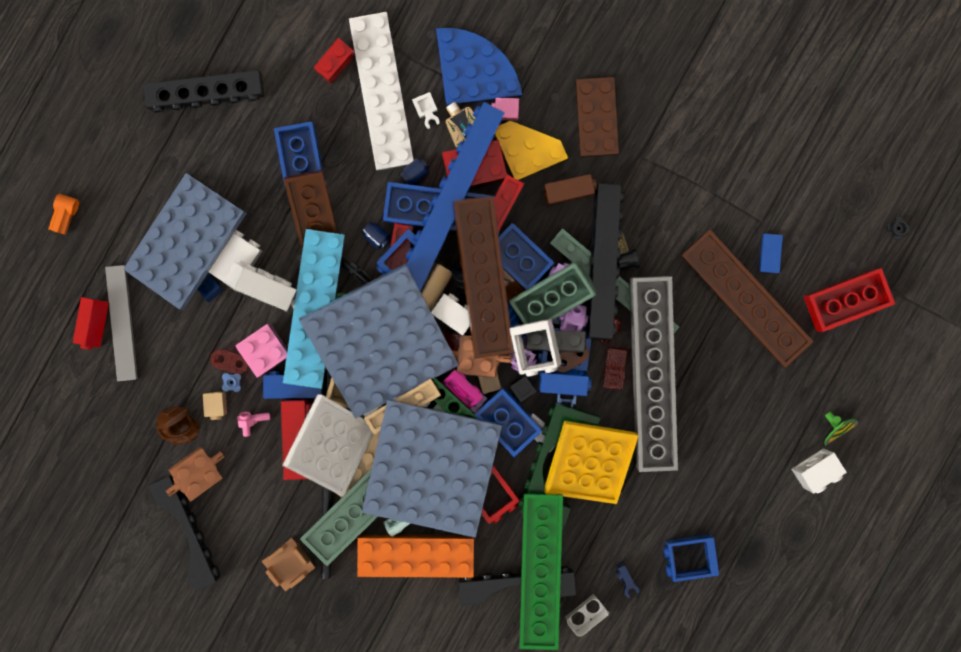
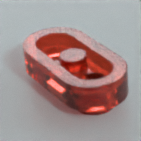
[210,349,249,374]

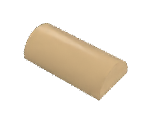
[420,262,452,312]

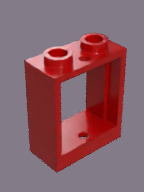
[481,464,520,524]

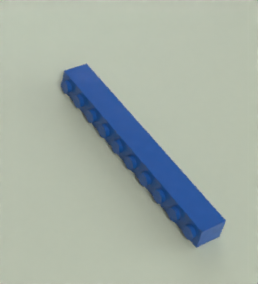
[401,102,505,291]

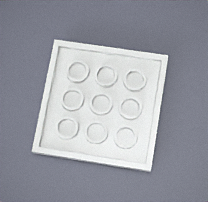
[283,394,373,496]

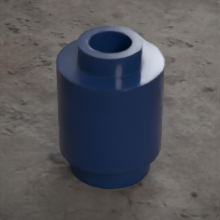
[401,158,429,185]
[361,222,390,250]

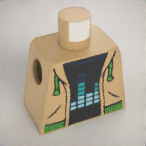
[445,102,476,149]

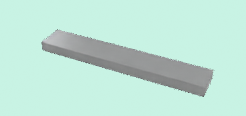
[105,265,138,381]

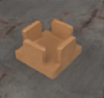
[262,537,316,591]

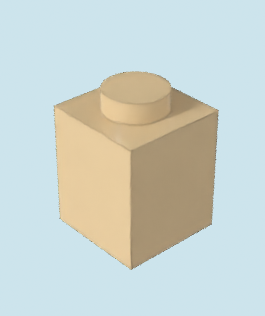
[203,392,227,420]

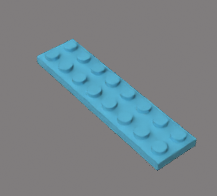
[283,229,345,389]

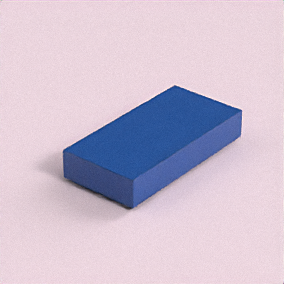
[759,234,783,273]

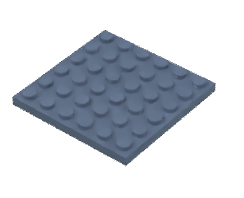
[299,264,459,418]
[362,399,502,538]

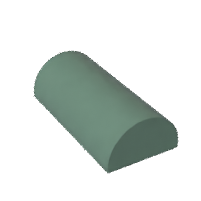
[509,261,596,333]

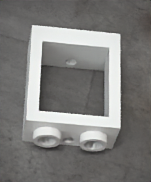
[510,319,562,376]

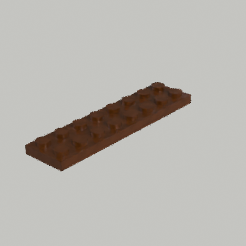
[453,196,514,359]
[681,229,813,368]

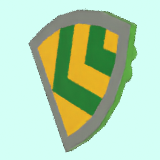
[824,411,858,446]

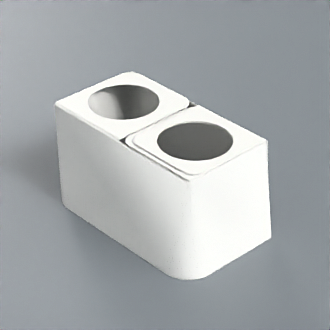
[565,594,609,636]

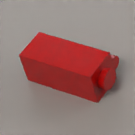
[73,297,109,350]

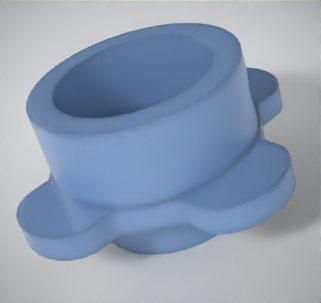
[222,373,241,392]

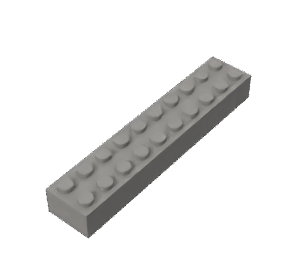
[630,276,678,472]

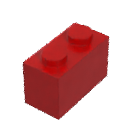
[314,38,355,84]

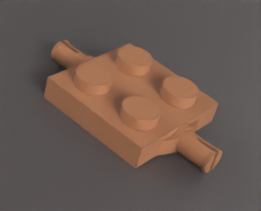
[452,335,512,377]
[165,447,225,502]

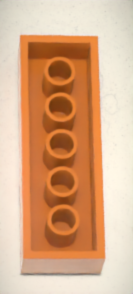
[357,534,474,577]

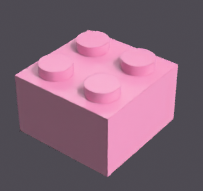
[235,324,288,378]

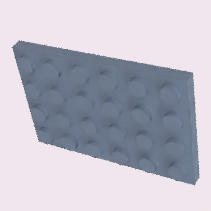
[124,173,247,311]

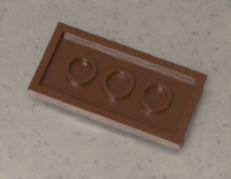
[576,77,619,157]
[284,170,338,251]

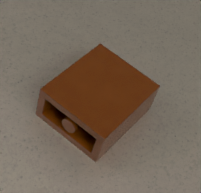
[543,174,597,207]

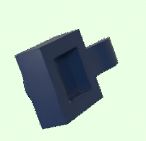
[616,561,639,598]

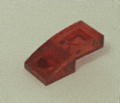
[603,347,627,389]

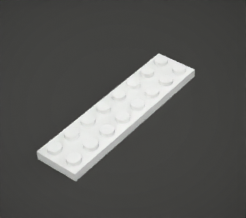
[349,12,414,171]

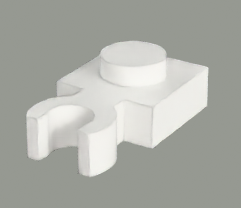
[412,92,440,129]

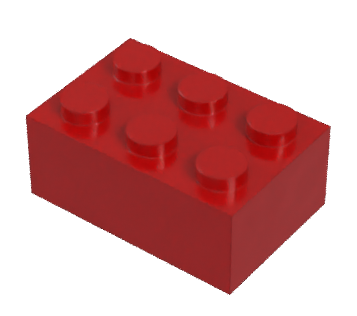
[442,140,507,188]

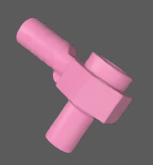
[237,412,270,436]

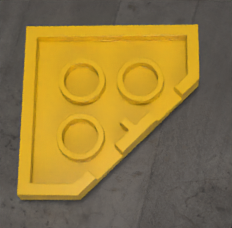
[495,121,568,180]

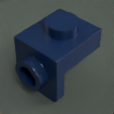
[197,272,223,302]

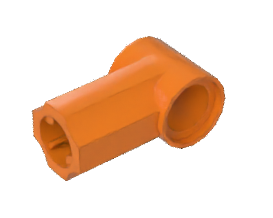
[48,193,79,235]

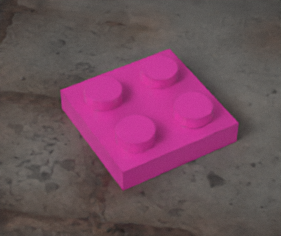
[442,370,483,409]

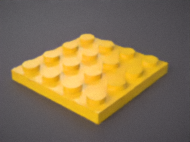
[544,421,639,504]

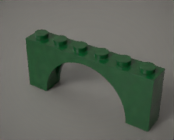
[518,401,600,527]

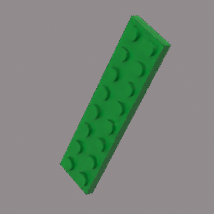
[519,493,563,650]

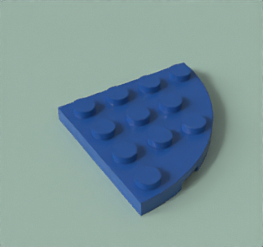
[436,28,522,106]

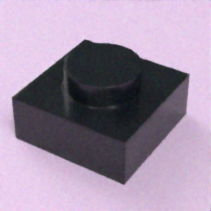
[510,376,536,402]

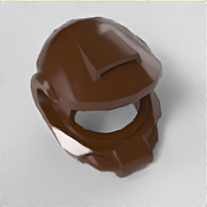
[156,406,200,445]

